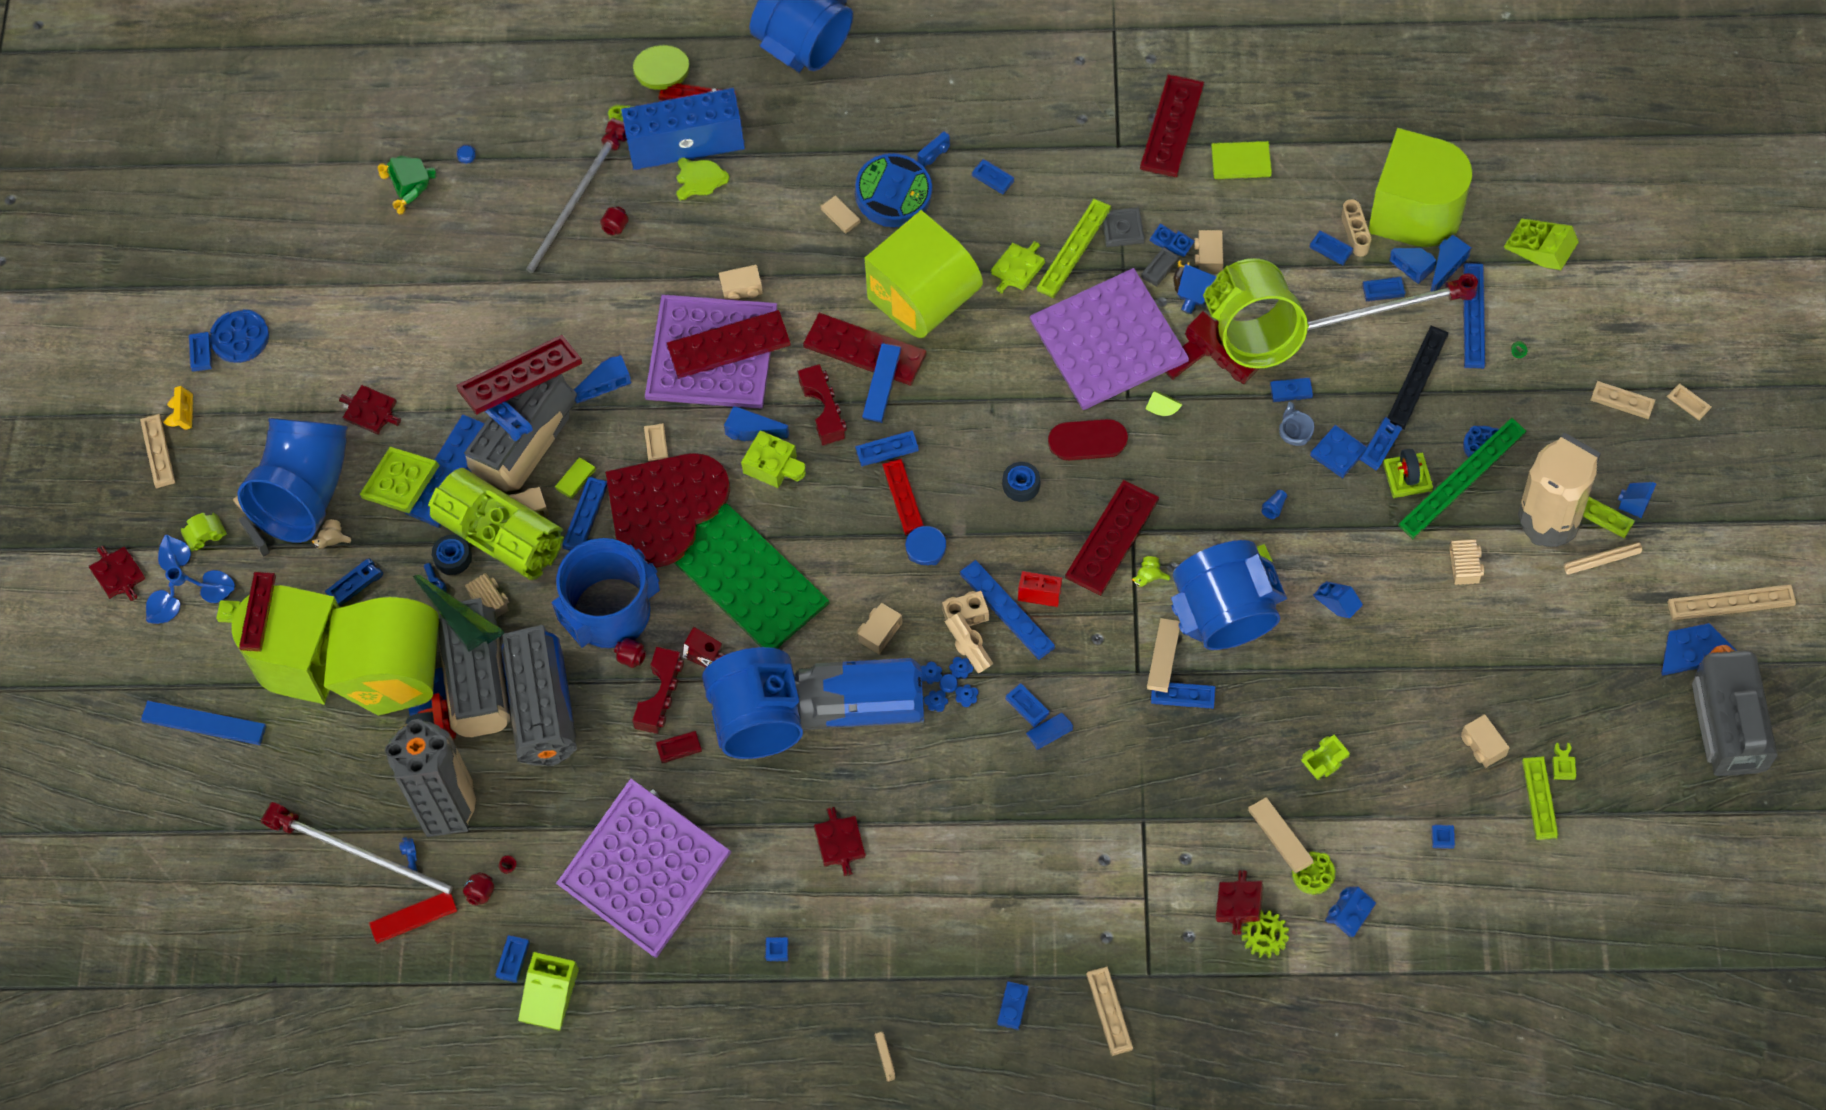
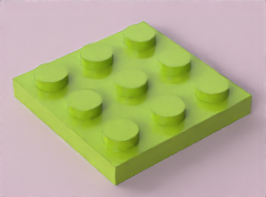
[359,447,440,514]

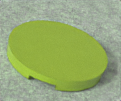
[633,45,690,90]

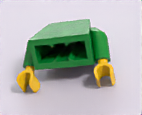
[378,155,436,214]

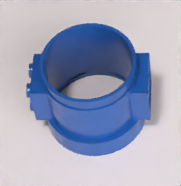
[750,0,853,73]
[551,538,660,648]
[1171,540,1287,650]
[702,647,803,759]

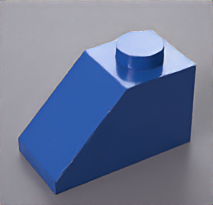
[1389,248,1436,284]
[1618,482,1656,518]

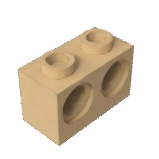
[942,591,989,632]

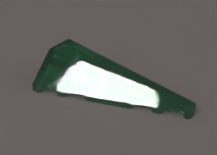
[413,575,504,652]

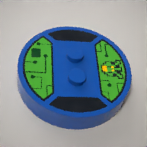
[855,154,932,227]

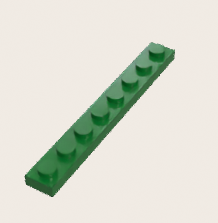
[1398,418,1526,540]

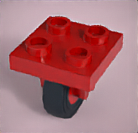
[405,693,456,742]

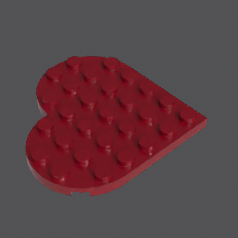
[606,453,730,568]

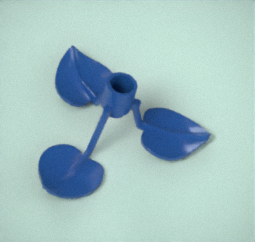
[146,535,236,624]

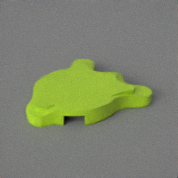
[677,158,729,200]

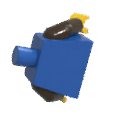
[1173,260,1217,314]

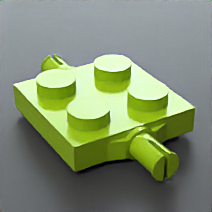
[991,241,1045,293]

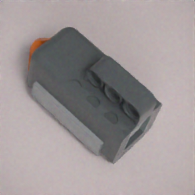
[1692,645,1778,776]

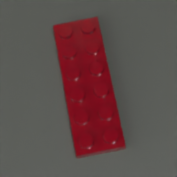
[1140,74,1204,178]
[666,310,791,379]
[803,312,927,386]
[456,335,582,415]
[1065,480,1159,596]

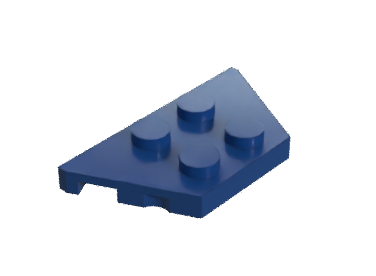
[1661,623,1737,676]

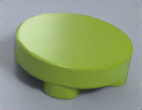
[1292,852,1335,895]

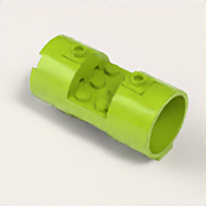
[428,468,564,580]

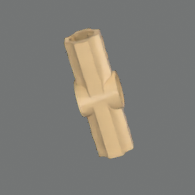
[944,612,993,673]

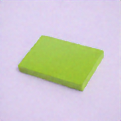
[1211,141,1272,179]

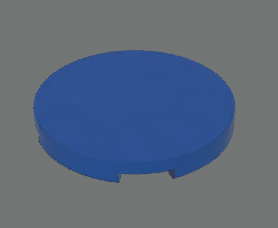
[210,309,269,363]

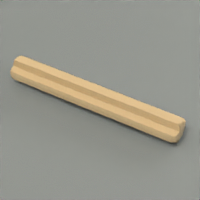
[1563,542,1642,575]

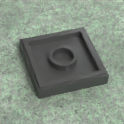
[1102,207,1145,247]

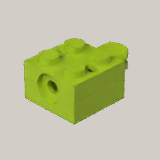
[741,430,806,488]

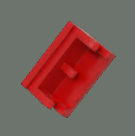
[1018,571,1062,607]

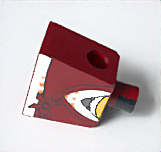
[682,627,726,668]

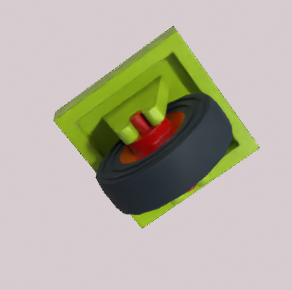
[1383,448,1433,498]

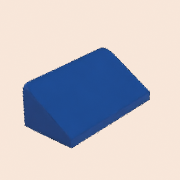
[1026,713,1073,750]

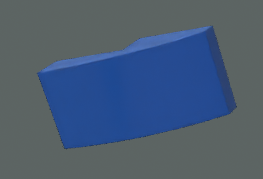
[1149,223,1194,257]

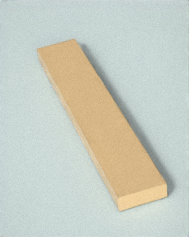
[1667,584,1796,621]

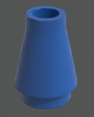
[1261,490,1287,519]

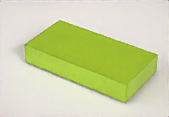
[555,457,596,499]

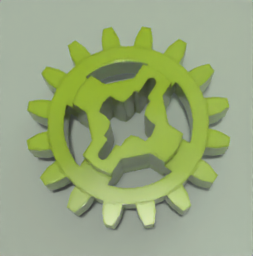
[1241,910,1289,958]

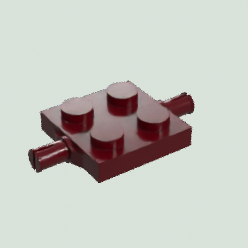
[339,384,401,435]
[88,546,145,601]
[814,807,865,876]
[1216,870,1263,935]

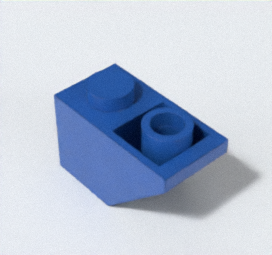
[1313,581,1363,619]

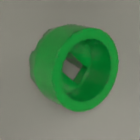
[1511,341,1528,358]

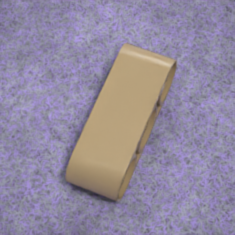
[1341,199,1371,256]

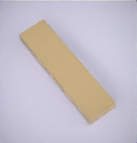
[140,414,176,488]
[1147,618,1180,693]
[1248,797,1313,873]
[1087,967,1133,1056]

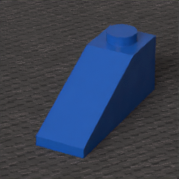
[1430,235,1471,292]
[574,355,631,404]
[724,406,789,441]

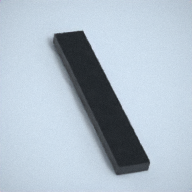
[1387,325,1449,430]

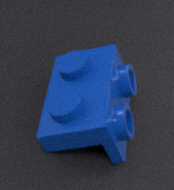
[1325,887,1376,937]

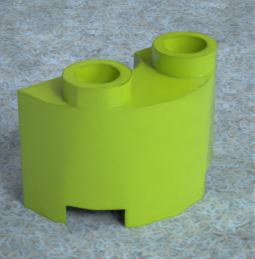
[181,513,227,552]
[1301,735,1350,780]

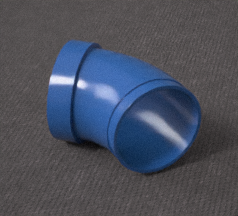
[237,418,348,543]

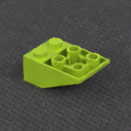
[1504,218,1579,270]
[518,952,579,1031]

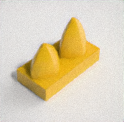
[163,386,193,430]

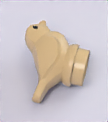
[312,519,351,549]

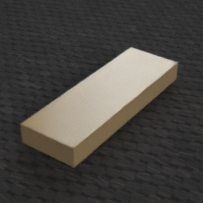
[1590,381,1655,419]

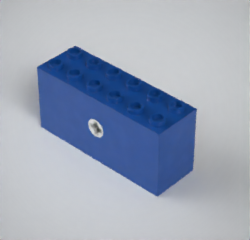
[621,88,745,170]

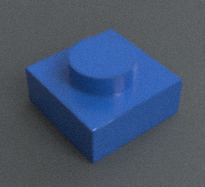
[1431,825,1455,849]
[766,937,788,961]

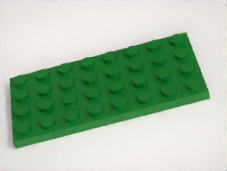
[674,503,830,649]

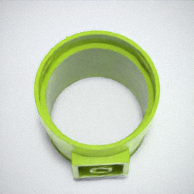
[1203,258,1309,368]

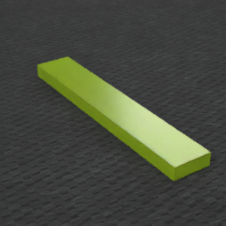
[1037,199,1111,299]

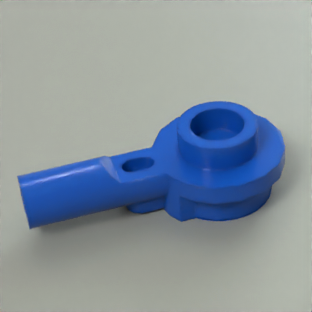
[424,563,447,599]
[399,837,418,872]

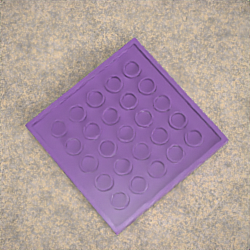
[1029,268,1189,410]
[645,295,778,409]
[556,779,732,958]

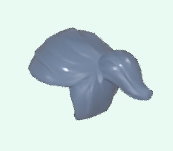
[1279,401,1314,446]

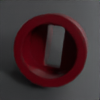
[498,855,517,874]

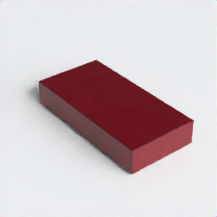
[656,731,702,763]

